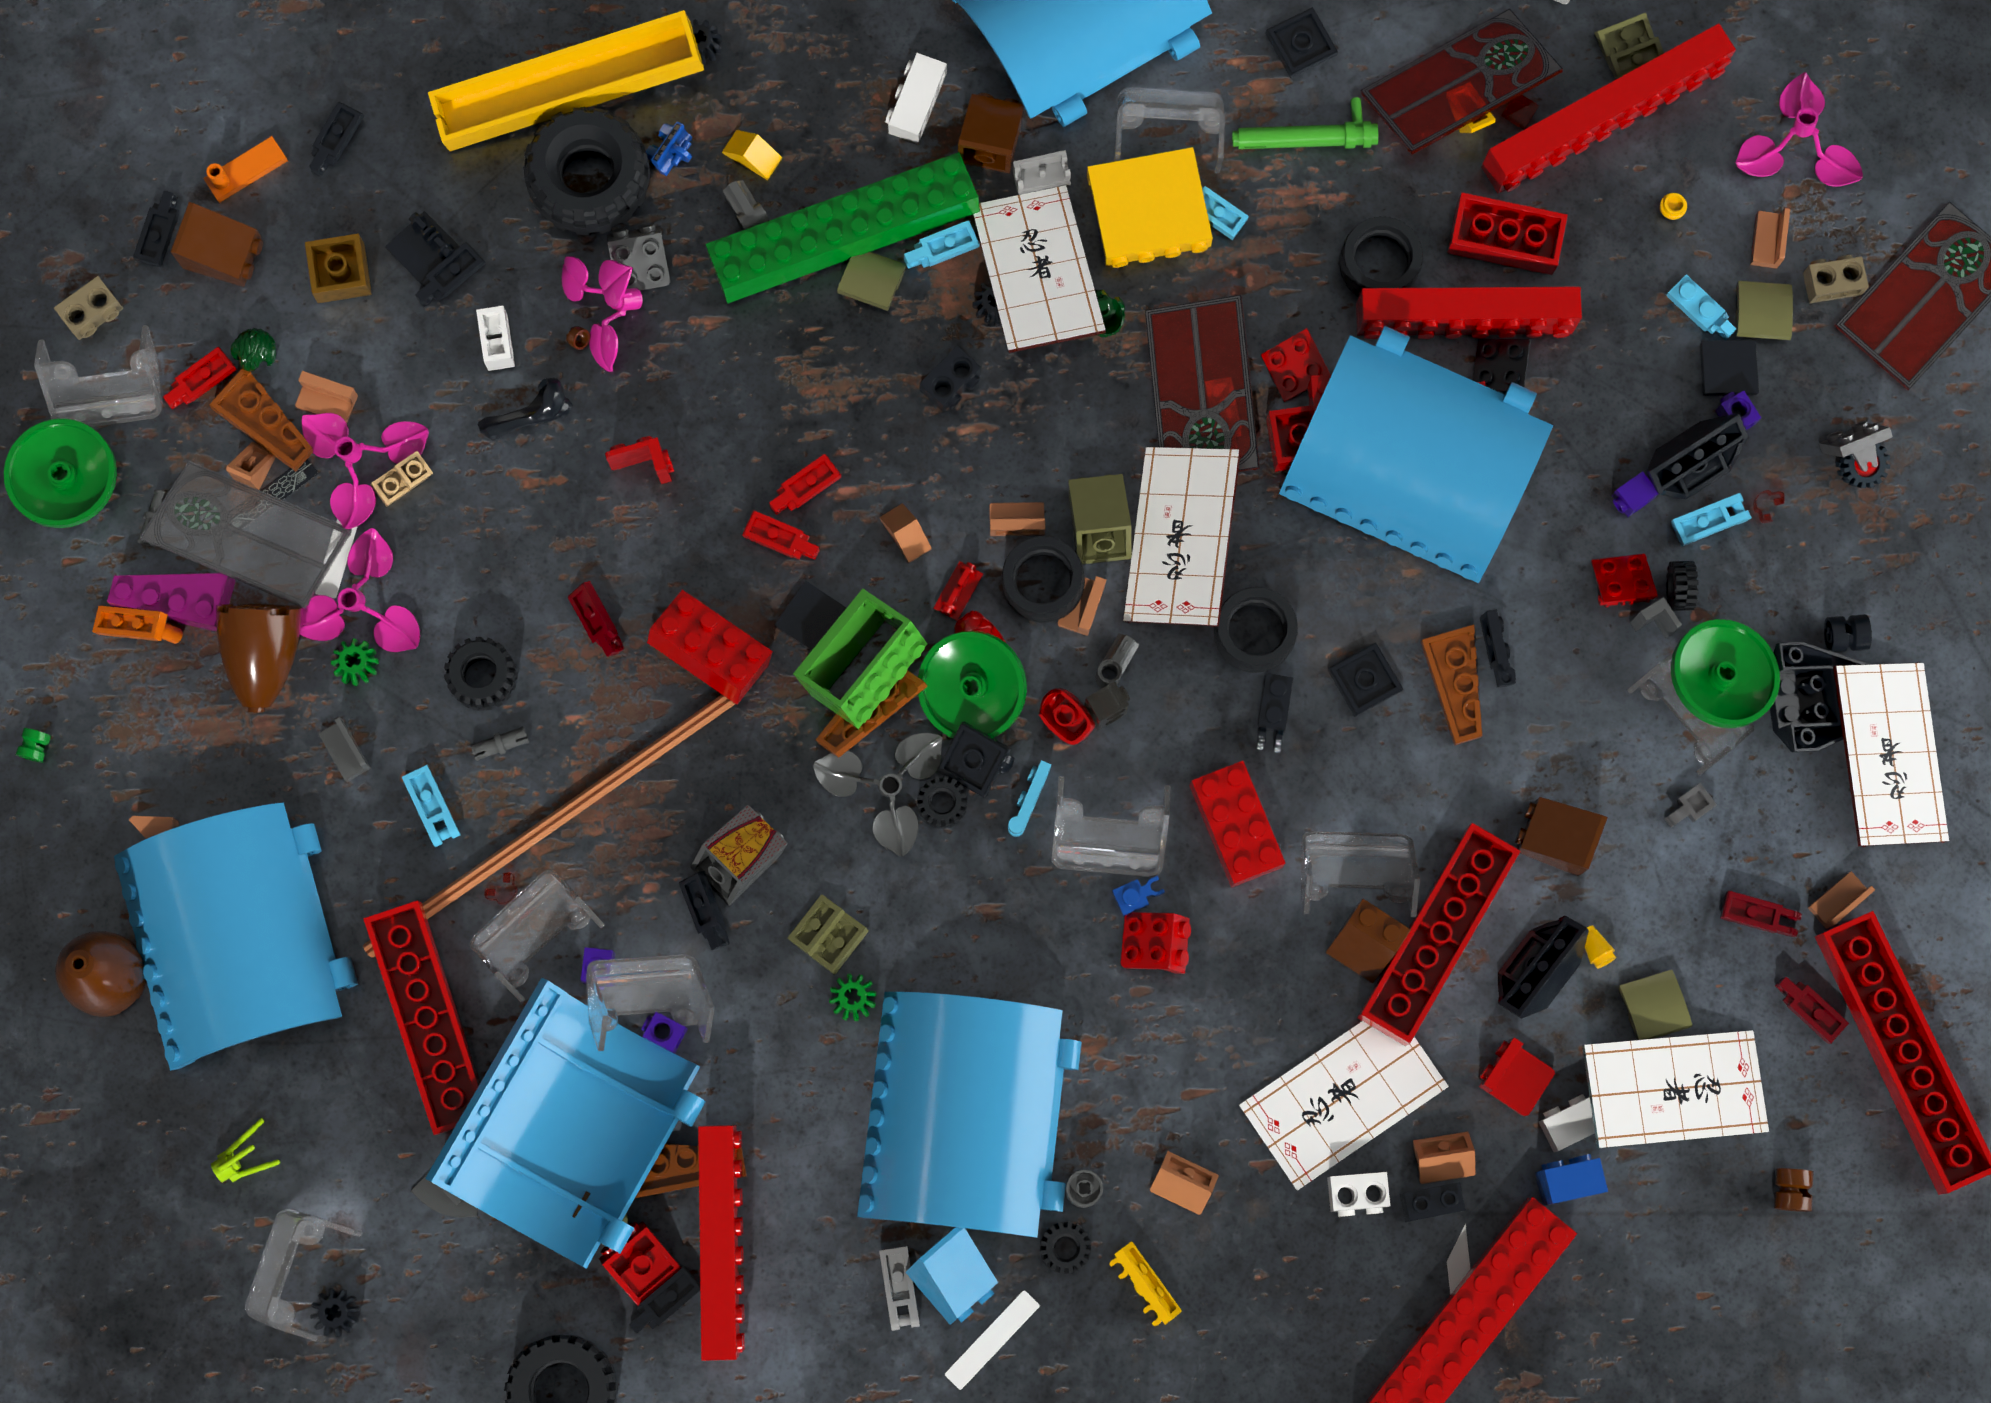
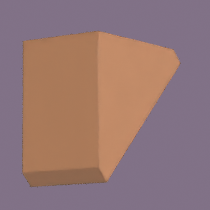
[226,442,276,491]
[879,503,932,563]
[129,816,179,839]

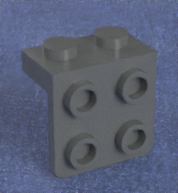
[607,223,670,290]

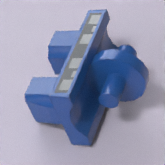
[646,121,692,176]

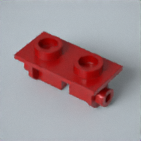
[933,561,983,621]

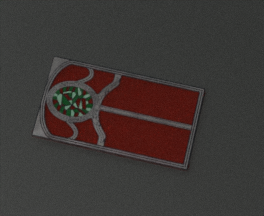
[1361,9,1563,155]
[1835,201,1991,390]
[1145,295,1260,472]

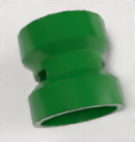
[15,728,51,763]

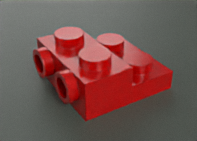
[599,1221,681,1306]

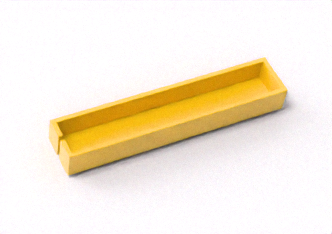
[428,10,705,151]

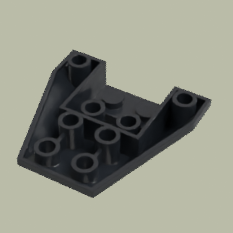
[1770,642,1871,753]

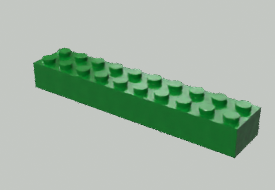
[706,152,980,304]

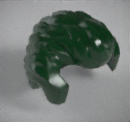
[1093,290,1125,338]
[230,328,276,372]

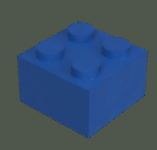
[1535,1154,1608,1206]

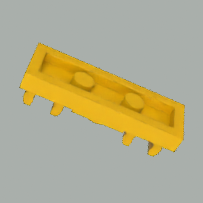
[1109,1241,1182,1326]

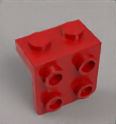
[605,436,674,484]
[1121,912,1191,974]
[1479,1037,1555,1116]

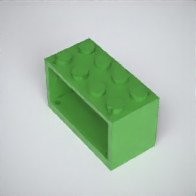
[793,589,927,729]

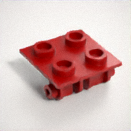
[1261,328,1330,402]
[1591,553,1658,608]

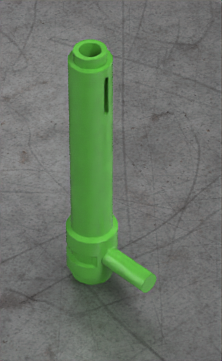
[1232,97,1378,149]

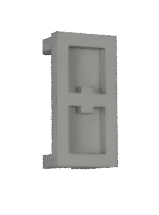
[1013,150,1071,195]

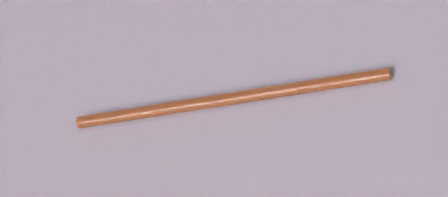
[363,694,735,957]

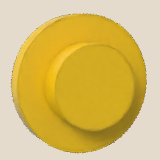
[1660,193,1687,220]

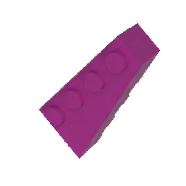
[107,573,236,632]

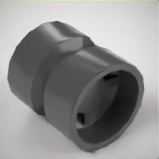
[1065,1170,1103,1208]

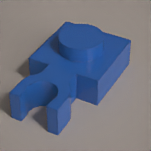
[1112,876,1165,917]

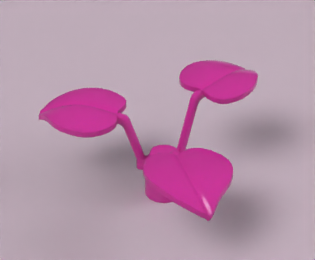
[1735,72,1863,187]
[562,256,643,372]
[302,413,429,529]
[300,528,420,652]

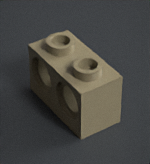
[1803,255,1869,304]
[54,276,124,340]

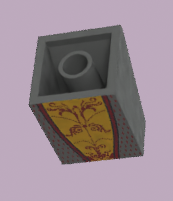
[690,805,788,906]

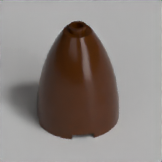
[216,604,302,713]
[55,931,146,1017]

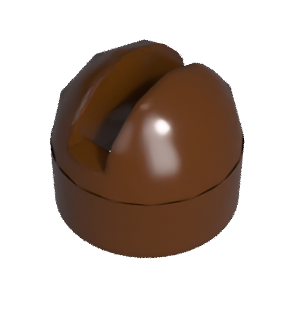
[566,326,590,350]

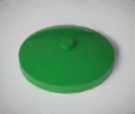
[4,419,117,528]
[1671,619,1780,728]
[918,631,1027,738]

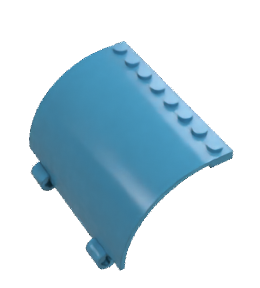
[952,0,1212,127]
[1279,326,1553,583]
[114,802,358,1071]
[425,978,706,1269]
[857,992,1082,1237]

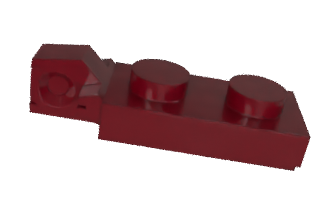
[568,581,624,657]
[1775,977,1849,1044]

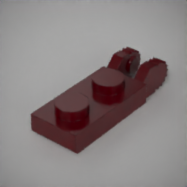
[1720,891,1802,937]

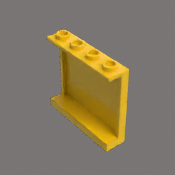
[1087,147,1213,268]

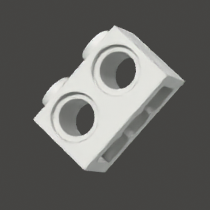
[476,306,515,371]
[1327,1172,1390,1217]

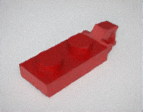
[163,347,237,410]
[769,454,841,515]
[742,510,820,560]

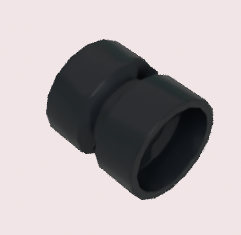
[1824,614,1872,652]

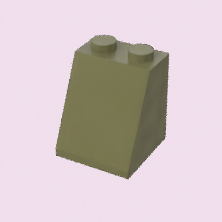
[1068,474,1132,564]

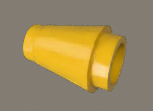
[1585,925,1616,969]

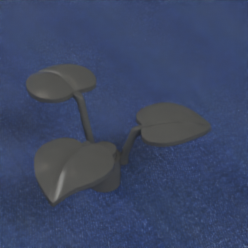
[813,733,942,857]

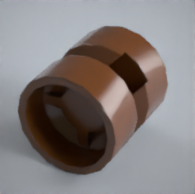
[1774,1168,1814,1212]

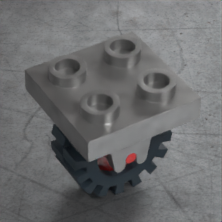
[1819,421,1893,488]

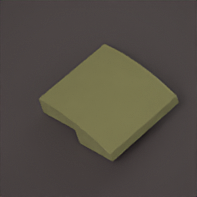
[1594,12,1664,79]
[837,252,907,311]
[1735,281,1793,340]
[787,894,869,975]
[1619,970,1692,1040]

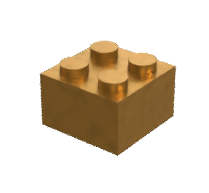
[305,233,372,303]

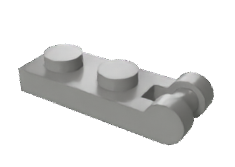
[879,1246,920,1331]

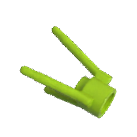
[211,1118,280,1182]

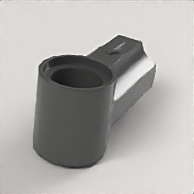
[723,180,770,230]
[1095,633,1139,690]

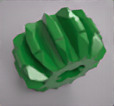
[331,638,379,686]
[829,973,877,1022]

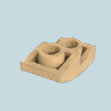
[371,451,433,507]

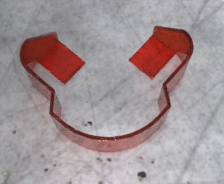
[1753,490,1785,523]
[484,872,518,905]

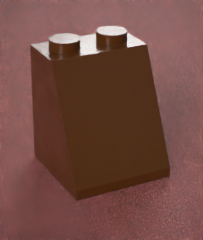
[958,93,1024,174]
[171,202,263,287]
[1515,797,1608,876]
[1325,899,1411,984]

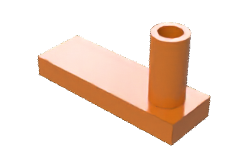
[203,136,288,203]
[92,606,183,644]

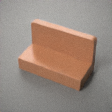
[1750,208,1790,269]
[295,371,358,423]
[990,502,1045,536]
[1058,576,1107,636]
[1808,871,1875,929]
[1413,1132,1476,1184]
[1150,1151,1219,1215]

